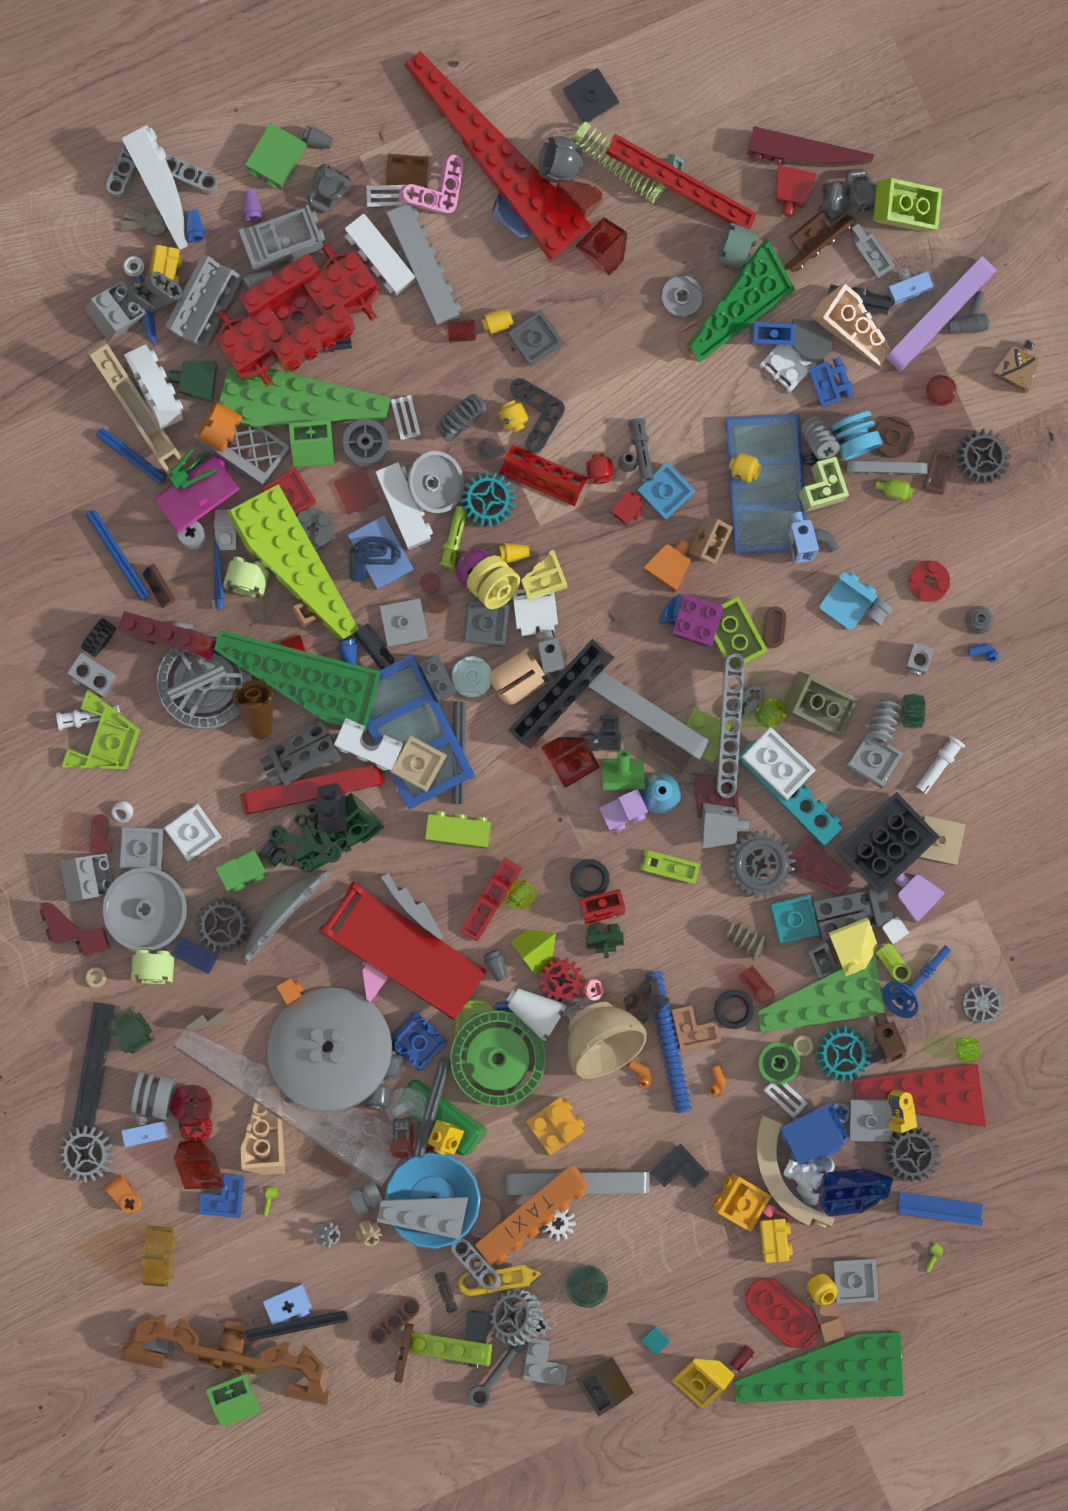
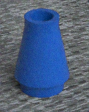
[185,210,206,242]
[337,639,357,665]

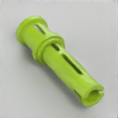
[438,506,469,570]

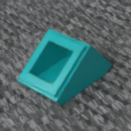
[641,1326,671,1355]

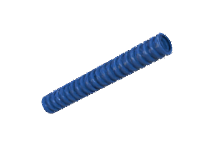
[645,971,692,1113]

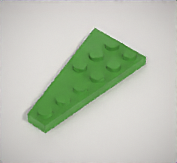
[757,953,884,1032]

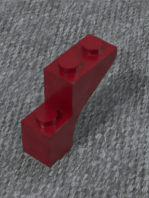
[39,902,110,956]

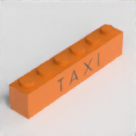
[475,1166,590,1265]

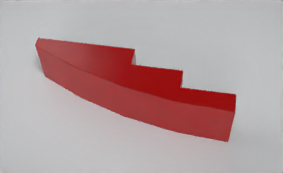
[460,857,522,942]

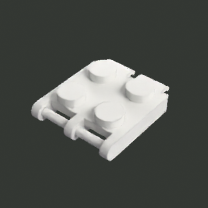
[759,345,817,393]
[513,589,558,636]

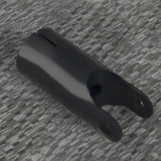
[353,623,394,669]

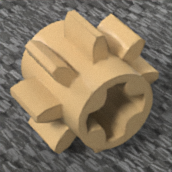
[355,1220,383,1246]

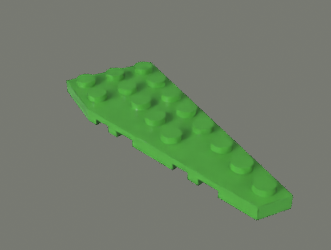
[219,364,391,428]

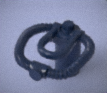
[350,536,401,582]

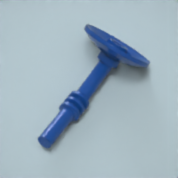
[882,945,951,1018]

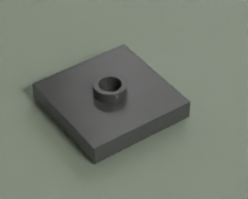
[507,310,564,367]
[464,600,510,646]

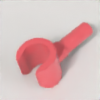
[763,1204,792,1220]

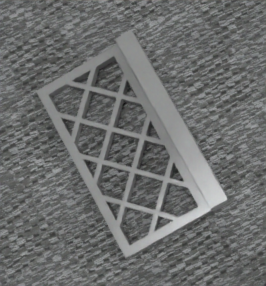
[194,426,290,488]

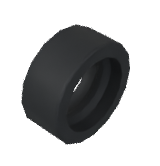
[570,859,610,898]
[714,990,754,1029]

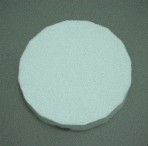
[451,656,492,698]

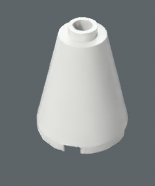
[506,988,566,1041]

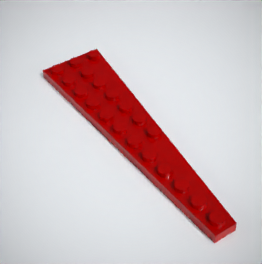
[404,51,592,261]

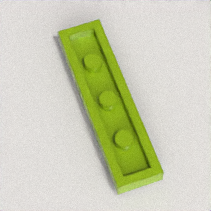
[410,1332,492,1366]

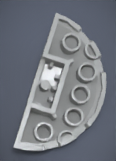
[243,871,332,965]

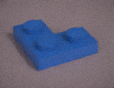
[198,1174,245,1218]

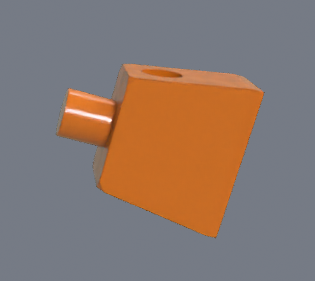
[644,539,691,592]

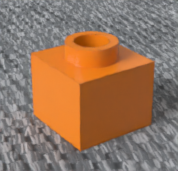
[276,978,303,1005]

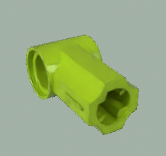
[876,943,911,983]

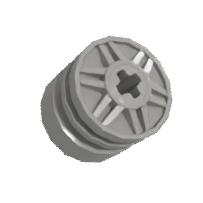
[131,1070,176,1120]

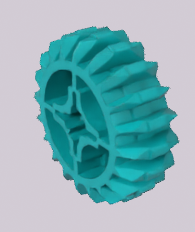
[460,472,516,528]
[815,1026,872,1082]

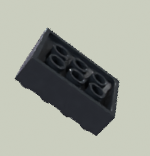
[835,792,940,895]

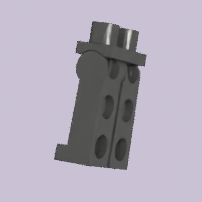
[259,720,342,786]
[812,889,893,942]

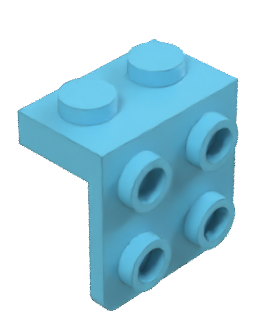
[819,572,877,630]

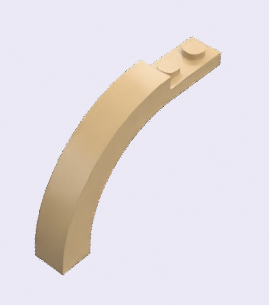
[88,341,185,474]

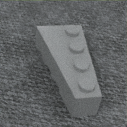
[377,1196,469,1239]

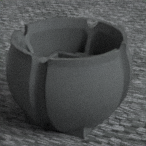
[538,136,583,184]

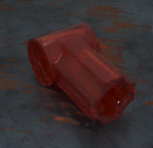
[738,965,775,1005]

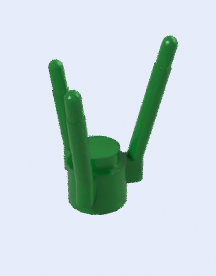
[167,448,216,490]

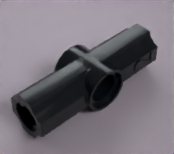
[828,284,891,315]

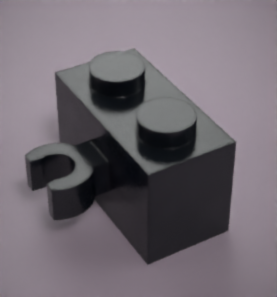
[307,783,347,835]

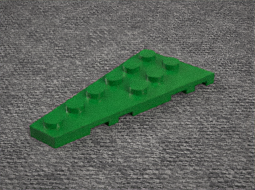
[687,239,795,362]

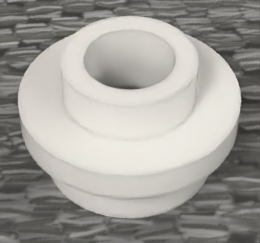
[123,256,144,277]

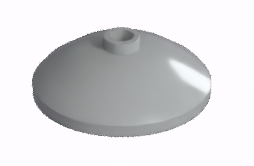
[408,451,464,513]

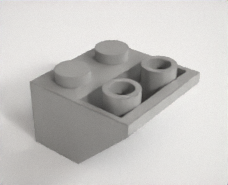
[84,281,147,342]
[60,853,113,903]

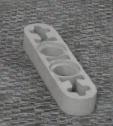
[847,461,928,476]

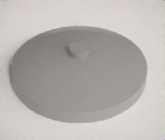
[103,868,187,951]

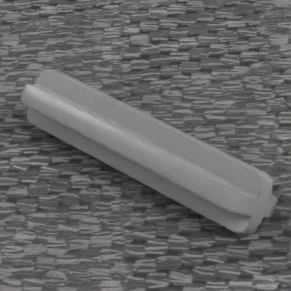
[167,665,226,700]

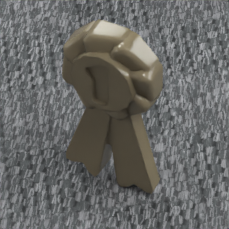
[120,208,168,236]

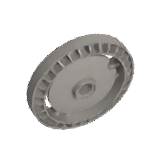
[157,635,252,730]

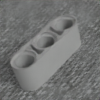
[451,1238,501,1290]

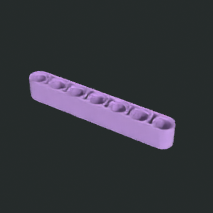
[886,256,997,372]

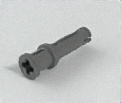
[628,418,654,482]

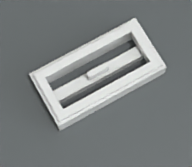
[366,185,408,206]
[391,395,421,441]
[763,1082,808,1118]

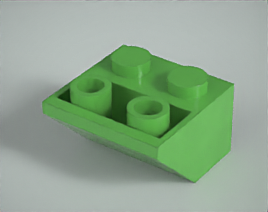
[289,420,335,468]
[206,1373,262,1427]

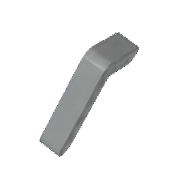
[106,144,218,199]

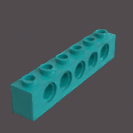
[738,740,843,847]

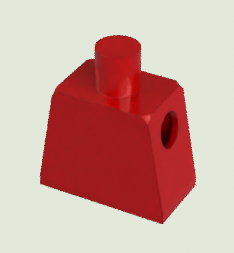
[775,165,817,217]

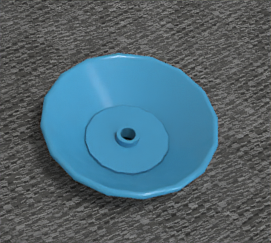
[385,1152,481,1249]

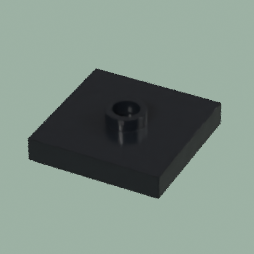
[563,68,619,123]

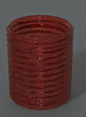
[448,319,476,343]

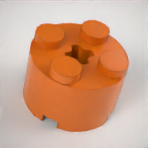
[197,402,243,452]

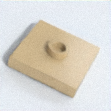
[390,735,447,792]
[920,816,966,865]

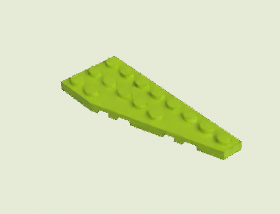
[227,484,359,640]

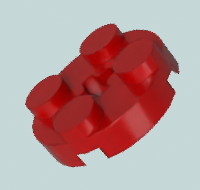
[908,560,950,602]

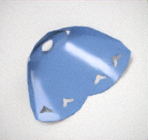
[493,193,532,237]

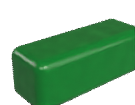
[397,1079,487,1156]

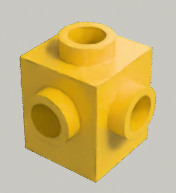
[427,1120,464,1155]

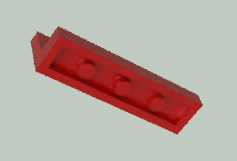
[499,444,588,507]

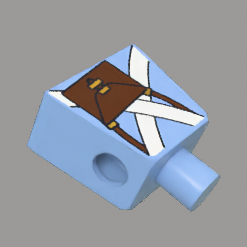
[788,512,819,564]

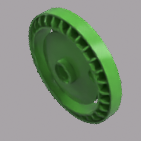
[450,1011,546,1106]

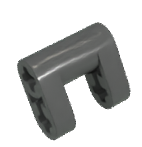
[127,271,182,313]

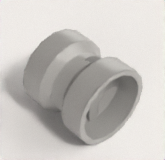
[864,598,893,626]

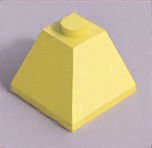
[829,917,878,976]

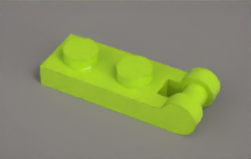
[639,849,700,884]

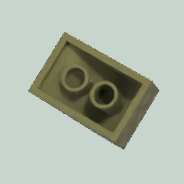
[781,671,859,737]

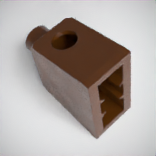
[873,1013,907,1064]

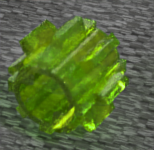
[956,1036,980,1063]

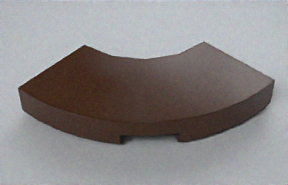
[394,1323,414,1383]

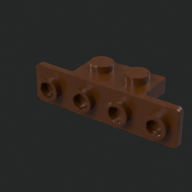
[784,211,856,272]

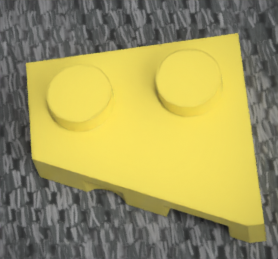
[521,550,568,601]

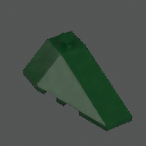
[297,793,384,872]

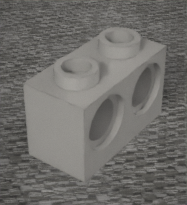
[67,653,118,697]

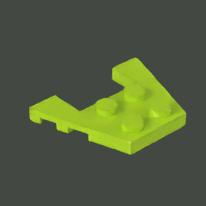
[62,690,141,769]

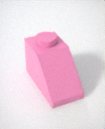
[362,961,389,1002]

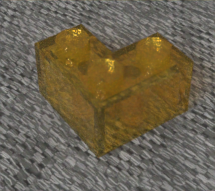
[142,1226,177,1287]

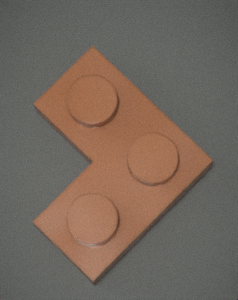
[672,1005,721,1051]

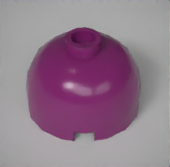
[456,548,492,590]

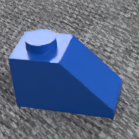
[749,322,795,345]

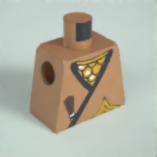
[991,340,1039,393]

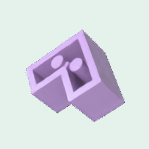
[599,789,648,833]

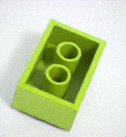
[873,178,942,232]
[713,596,768,669]
[425,811,491,849]

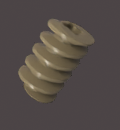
[724,917,770,961]

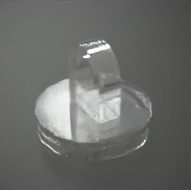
[386,1087,427,1128]

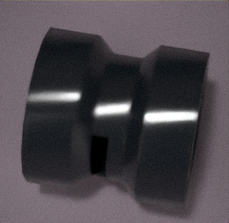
[258,839,287,868]

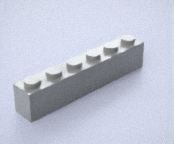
[387,204,462,328]

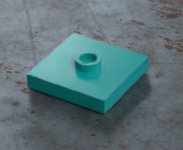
[770,895,820,945]

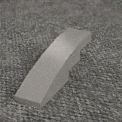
[381,873,444,940]

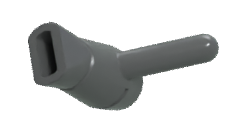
[949,291,989,335]

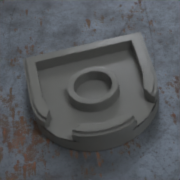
[791,319,833,362]

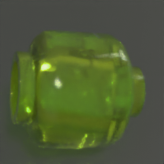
[755,698,786,729]
[506,879,536,910]

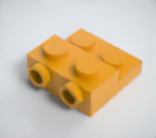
[526,1097,585,1155]
[712,1173,771,1232]

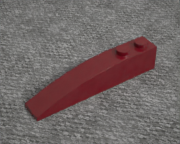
[747,126,874,167]

